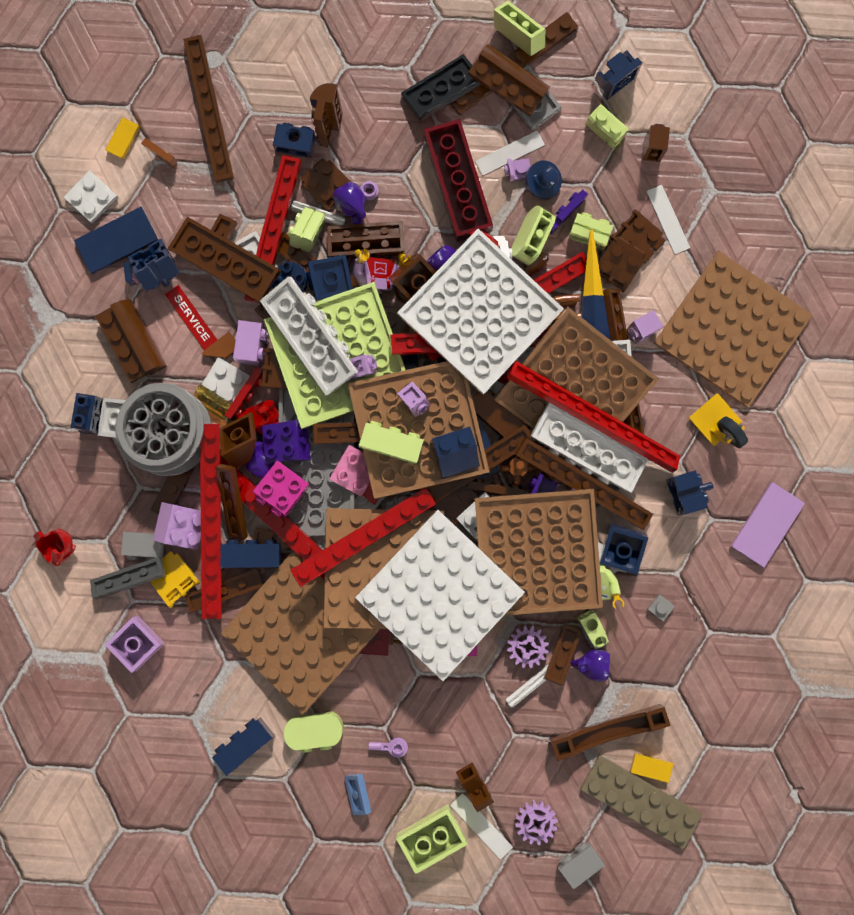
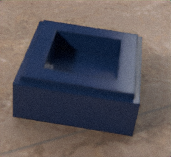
[123,262,138,286]

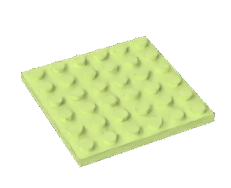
[264,282,405,429]

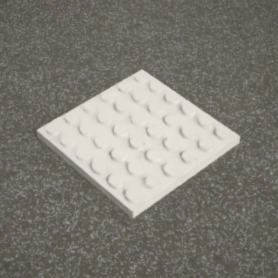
[397,229,564,395]
[355,510,525,681]

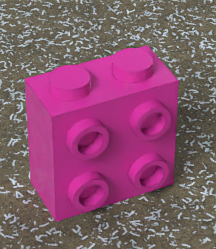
[253,461,309,518]

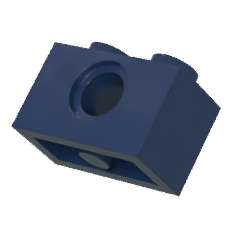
[273,123,316,158]

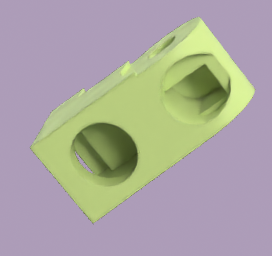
[576,609,609,650]

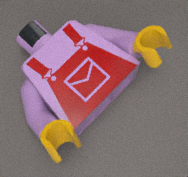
[352,249,411,302]

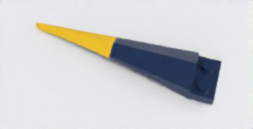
[581,229,611,340]

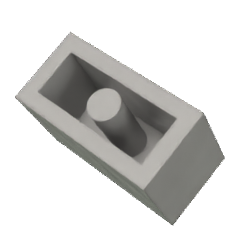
[121,532,165,561]
[557,841,605,889]

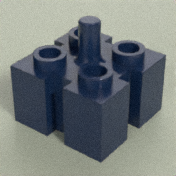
[128,238,180,292]
[666,470,714,516]

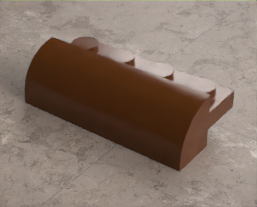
[468,44,551,117]
[310,83,343,147]
[327,221,405,259]
[95,299,167,383]

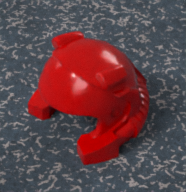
[237,400,279,435]
[33,529,76,567]

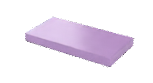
[730,482,805,568]

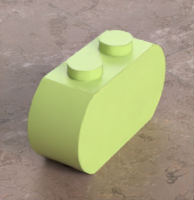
[511,205,555,265]
[284,711,344,753]

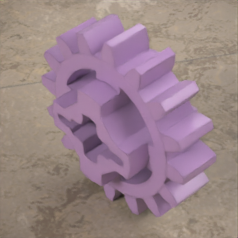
[507,625,549,668]
[515,800,558,845]

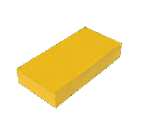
[105,117,140,160]
[630,753,673,783]

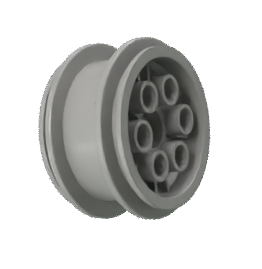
[115,383,212,476]

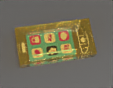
[194,384,232,420]

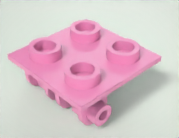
[329,445,370,497]

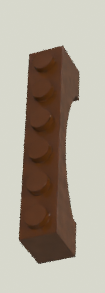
[549,704,671,761]

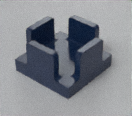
[595,50,642,100]
[306,254,353,300]

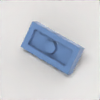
[344,773,371,815]

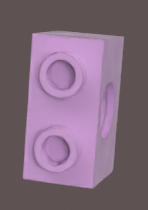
[627,310,663,344]

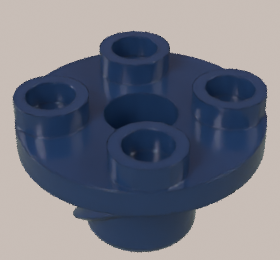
[525,160,562,199]
[272,261,308,293]

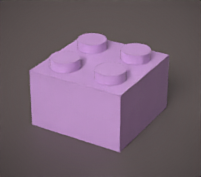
[233,320,269,367]
[153,502,201,550]
[105,616,165,673]

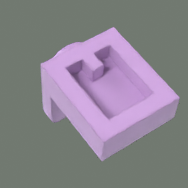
[504,158,530,182]
[349,354,377,380]
[397,381,430,417]

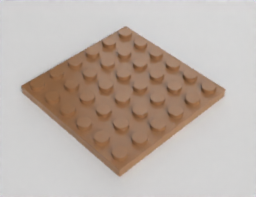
[653,250,812,408]
[494,306,659,430]
[348,361,489,499]
[475,489,603,615]
[324,508,444,629]
[221,550,380,715]

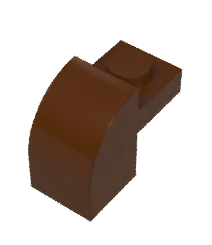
[456,762,494,812]

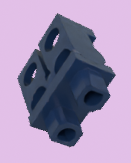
[70,393,103,435]

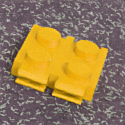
[150,551,201,608]

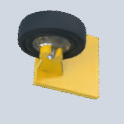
[688,393,748,448]

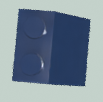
[430,426,480,478]
[600,523,649,575]

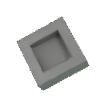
[647,594,675,621]

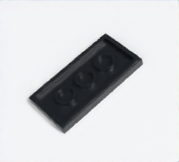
[401,54,481,122]

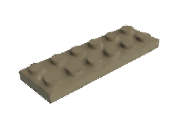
[580,754,703,849]

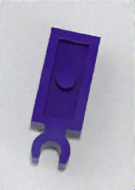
[550,189,588,235]

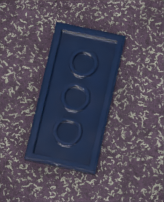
[74,206,159,275]

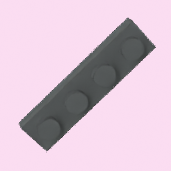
[90,557,166,600]

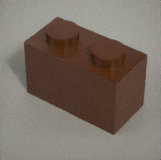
[642,124,670,162]

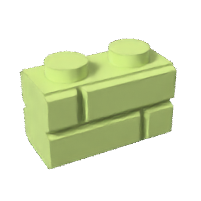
[586,104,629,149]
[288,207,325,253]
[568,212,613,251]

